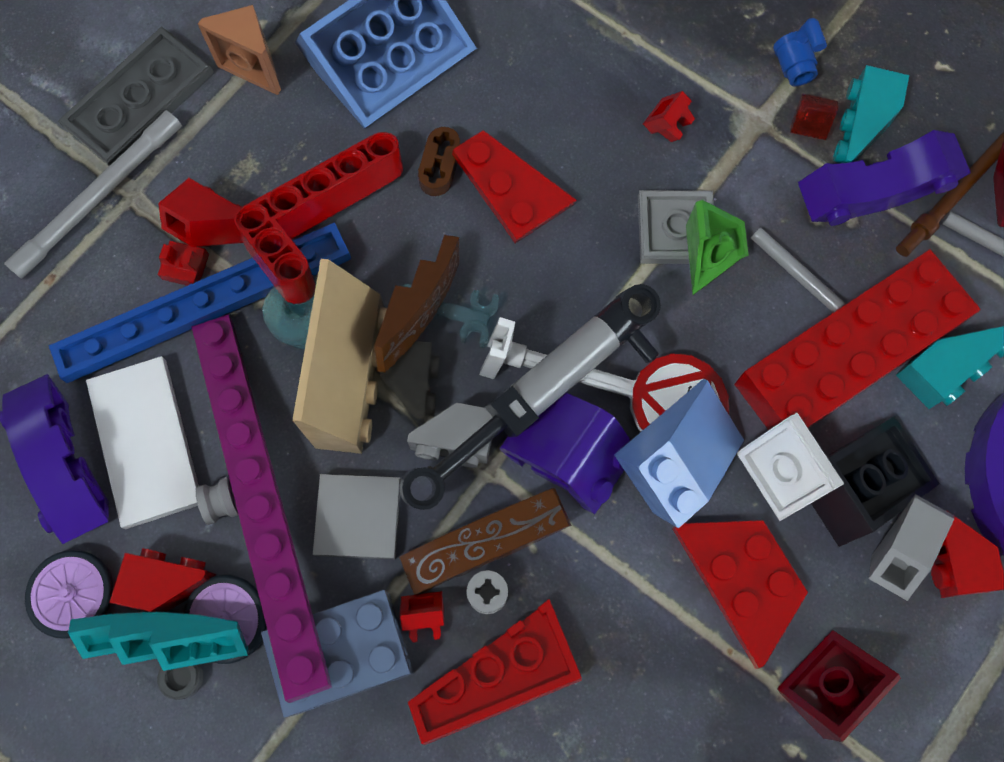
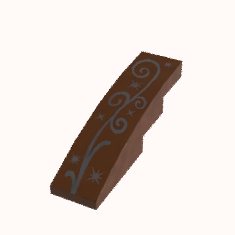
[374,235,459,372]
[399,488,572,595]

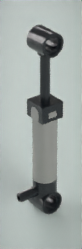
[399,284,661,510]

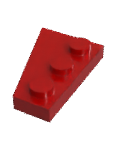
[452,130,577,244]

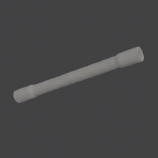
[4,110,182,279]

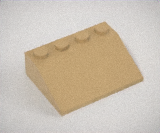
[292,259,387,454]

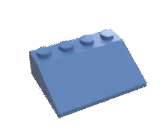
[295,0,477,128]

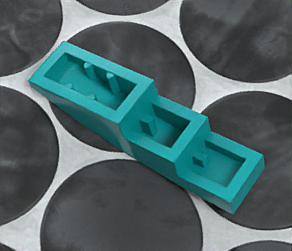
[68,612,248,671]

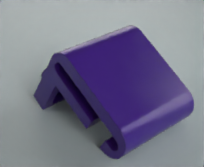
[500,393,631,515]

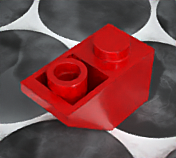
[159,178,243,247]
[931,510,1004,598]
[109,548,217,612]

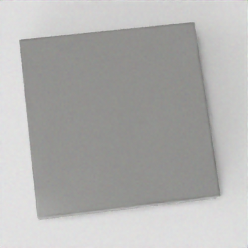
[638,190,714,264]
[312,474,401,560]

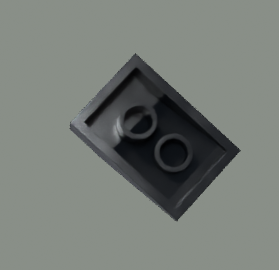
[811,416,940,547]

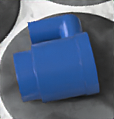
[773,18,827,86]

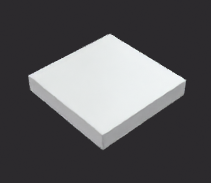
[737,413,844,521]

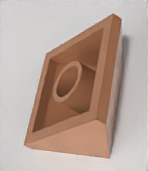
[198,5,281,95]

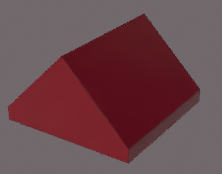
[777,630,901,742]

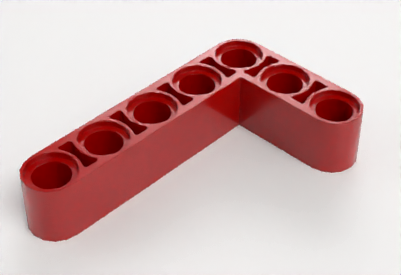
[234,132,403,304]

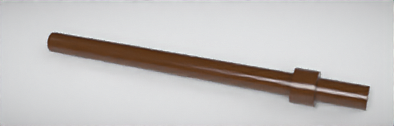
[896,132,1004,257]

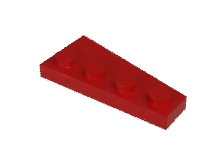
[408,599,582,746]

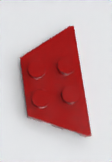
[672,520,808,669]

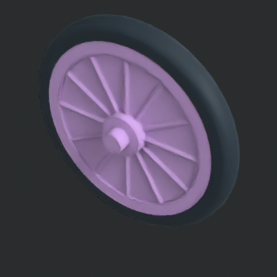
[25,550,113,639]
[184,575,267,664]

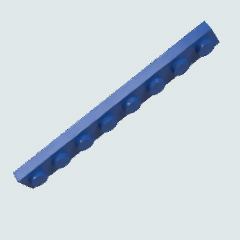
[49,222,351,383]

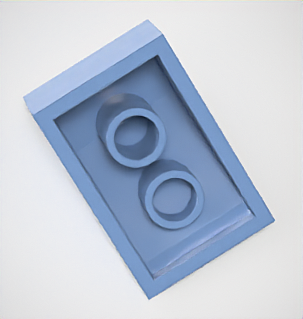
[614,379,744,528]

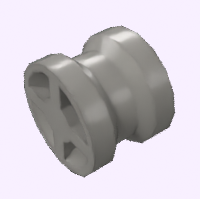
[195,477,239,525]
[467,570,508,615]

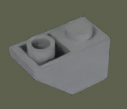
[407,403,493,468]
[869,494,954,601]

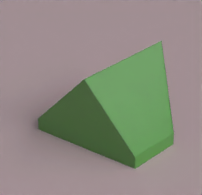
[686,200,749,295]

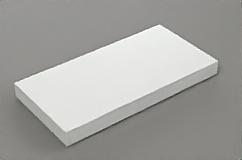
[86,356,199,529]

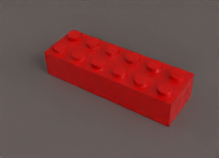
[734,249,981,430]

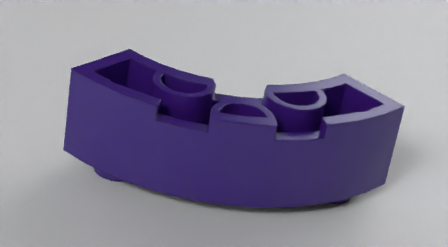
[798,130,971,226]
[0,374,109,544]
[965,393,1004,556]

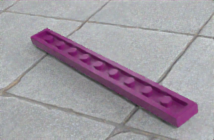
[192,315,332,703]

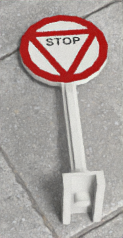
[479,317,729,432]

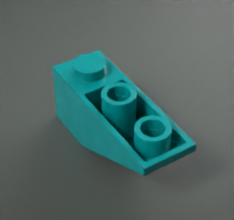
[833,65,910,164]
[896,326,1004,409]

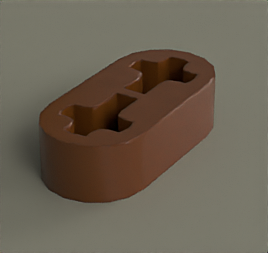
[418,127,460,196]

